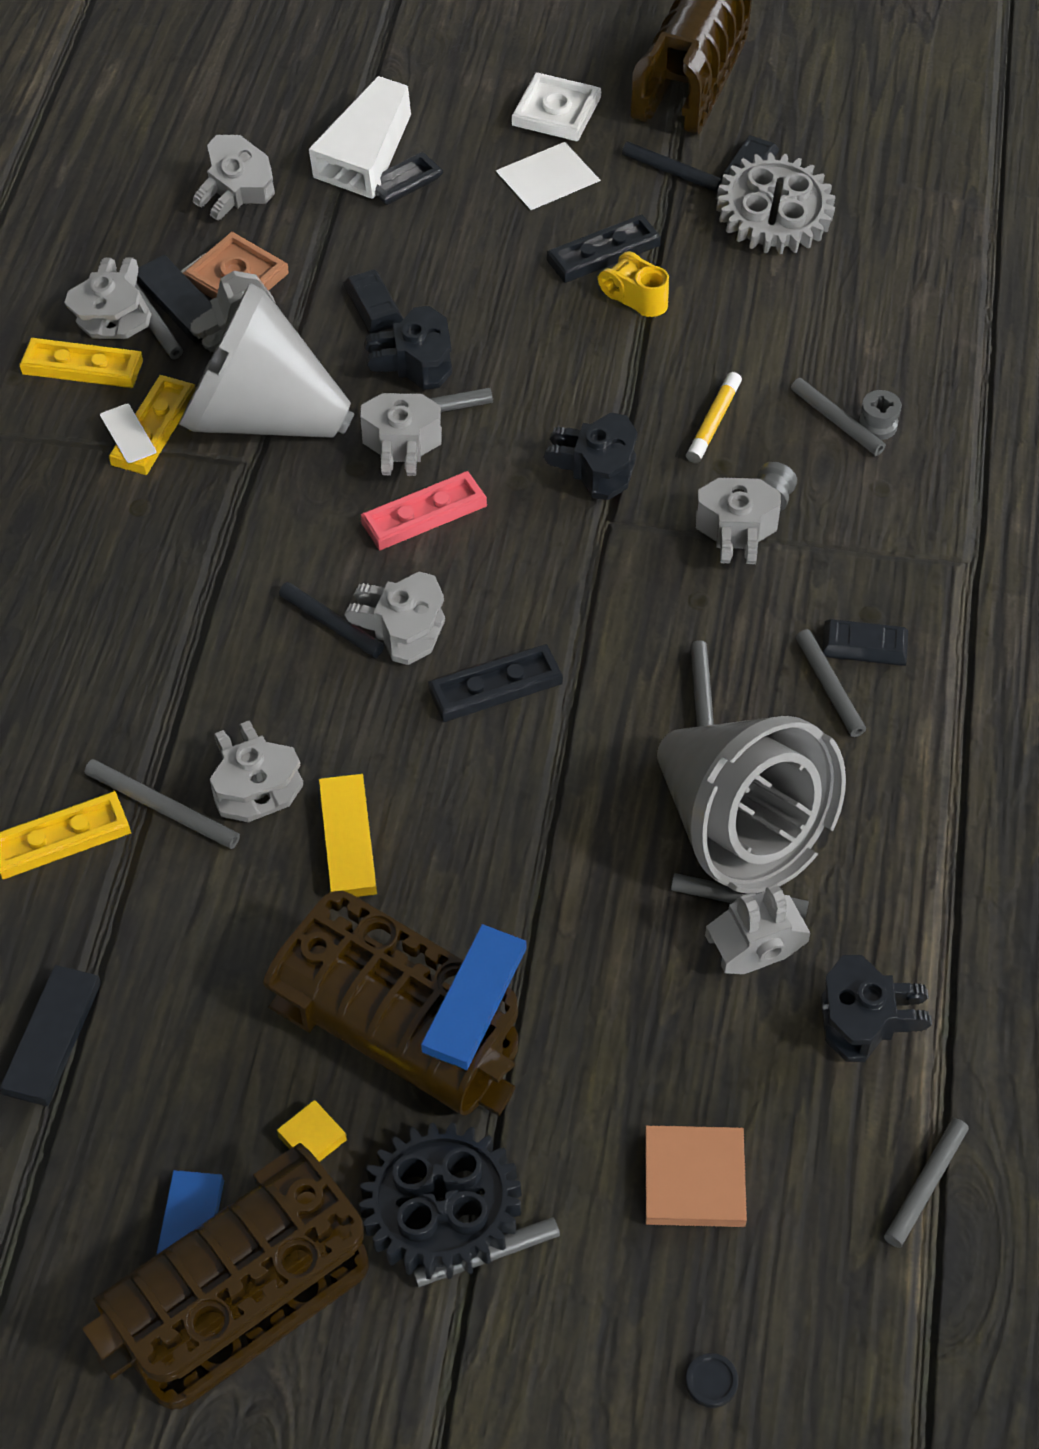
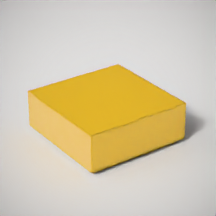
[277,1100,347,1162]

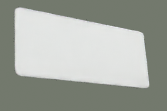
[100,404,157,463]

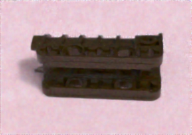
[631,0,752,135]
[263,891,518,1116]
[82,1143,369,1410]

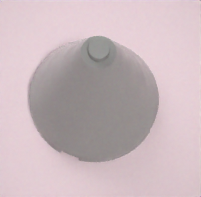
[179,283,354,438]
[657,716,846,893]

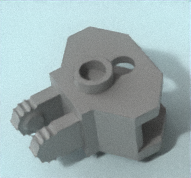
[192,135,275,221]
[65,258,151,339]
[190,271,275,353]
[360,393,442,476]
[696,478,781,564]
[344,572,445,665]
[210,720,303,822]
[705,884,810,974]

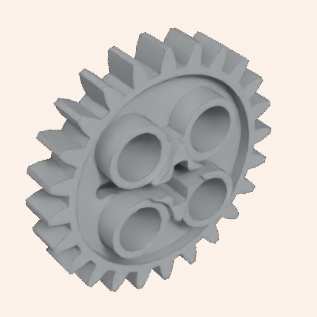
[716,153,835,254]

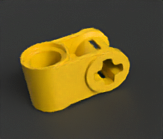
[598,251,669,317]

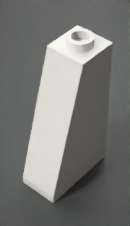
[309,76,411,199]

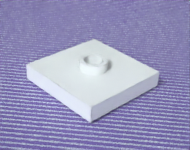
[512,73,601,141]

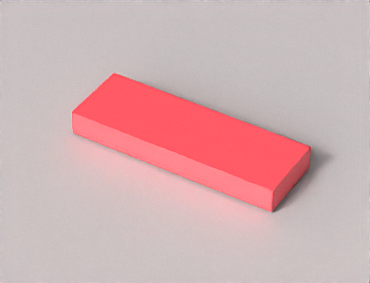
[361,471,487,551]

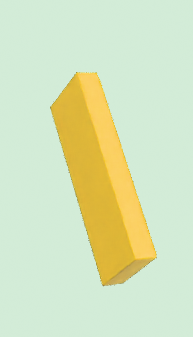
[20,338,143,388]
[109,375,196,476]
[319,774,377,897]
[0,791,131,880]

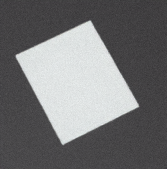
[496,142,601,210]

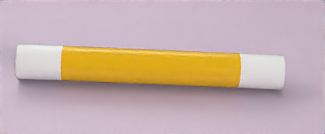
[686,372,742,463]

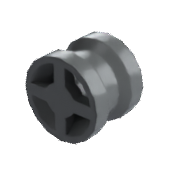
[859,390,902,440]
[757,462,798,512]

